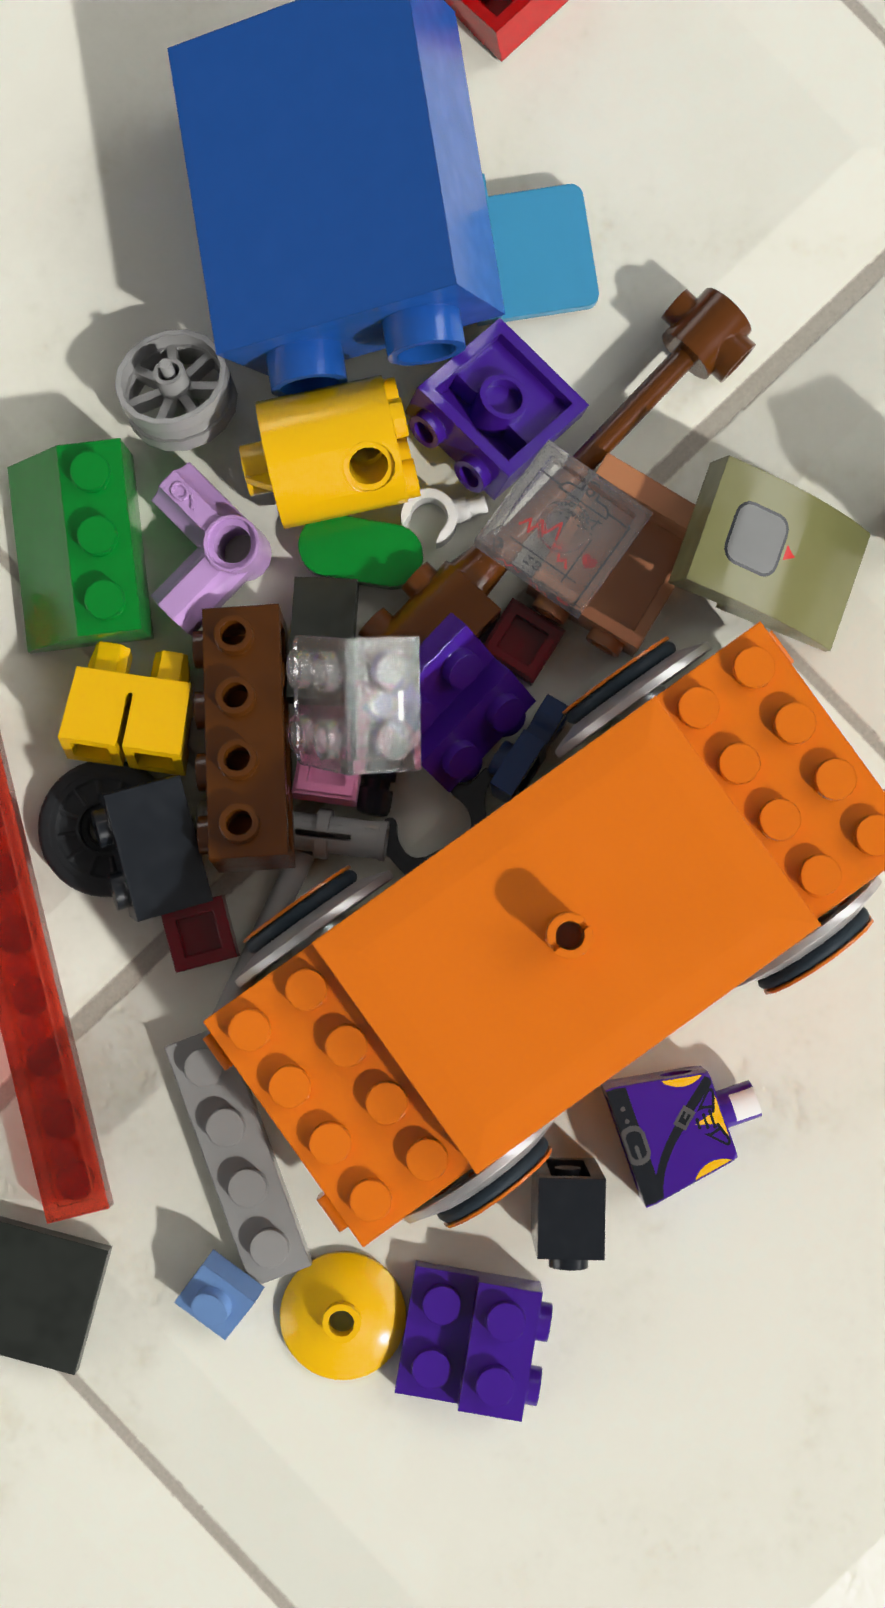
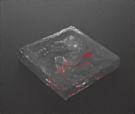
[473,439,653,619]

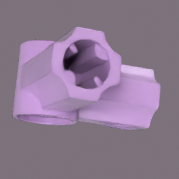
[151,462,272,636]

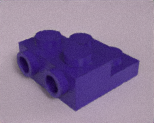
[405,318,589,500]
[361,613,536,793]
[395,1260,553,1422]

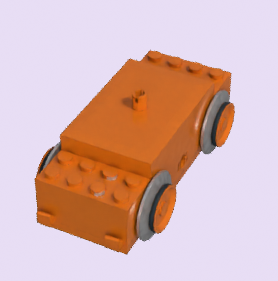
[203,621,885,1247]

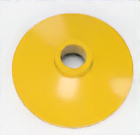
[280,1251,406,1380]

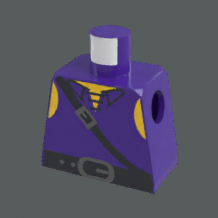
[601,1066,762,1208]

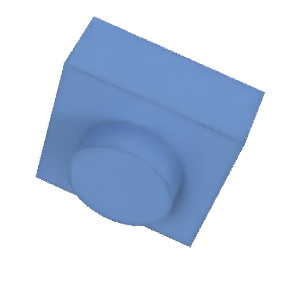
[174,1249,265,1340]

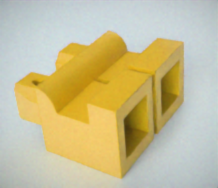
[58,641,194,776]

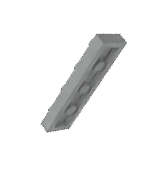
[165,1030,312,1284]

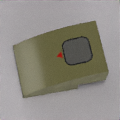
[668,455,871,652]

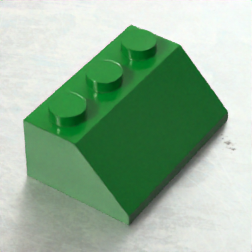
[7,438,154,654]

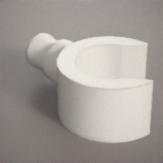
[401,488,489,549]

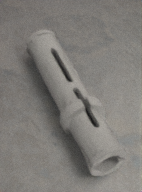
[195,800,390,861]

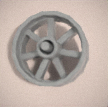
[115,329,238,451]

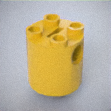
[239,375,421,529]

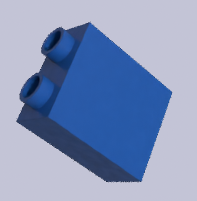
[167,0,505,397]

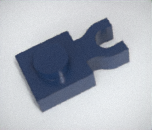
[487,694,568,803]

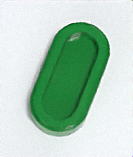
[298,516,423,590]

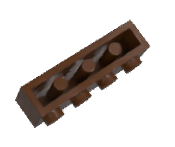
[192,604,296,873]

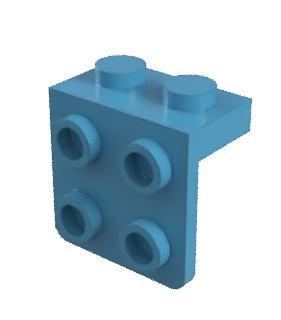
[477,173,599,326]

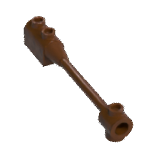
[358,288,756,681]

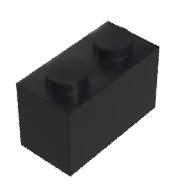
[90,775,213,922]
[531,1157,606,1271]

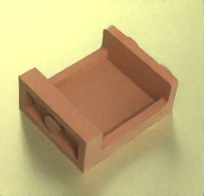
[526,453,695,658]

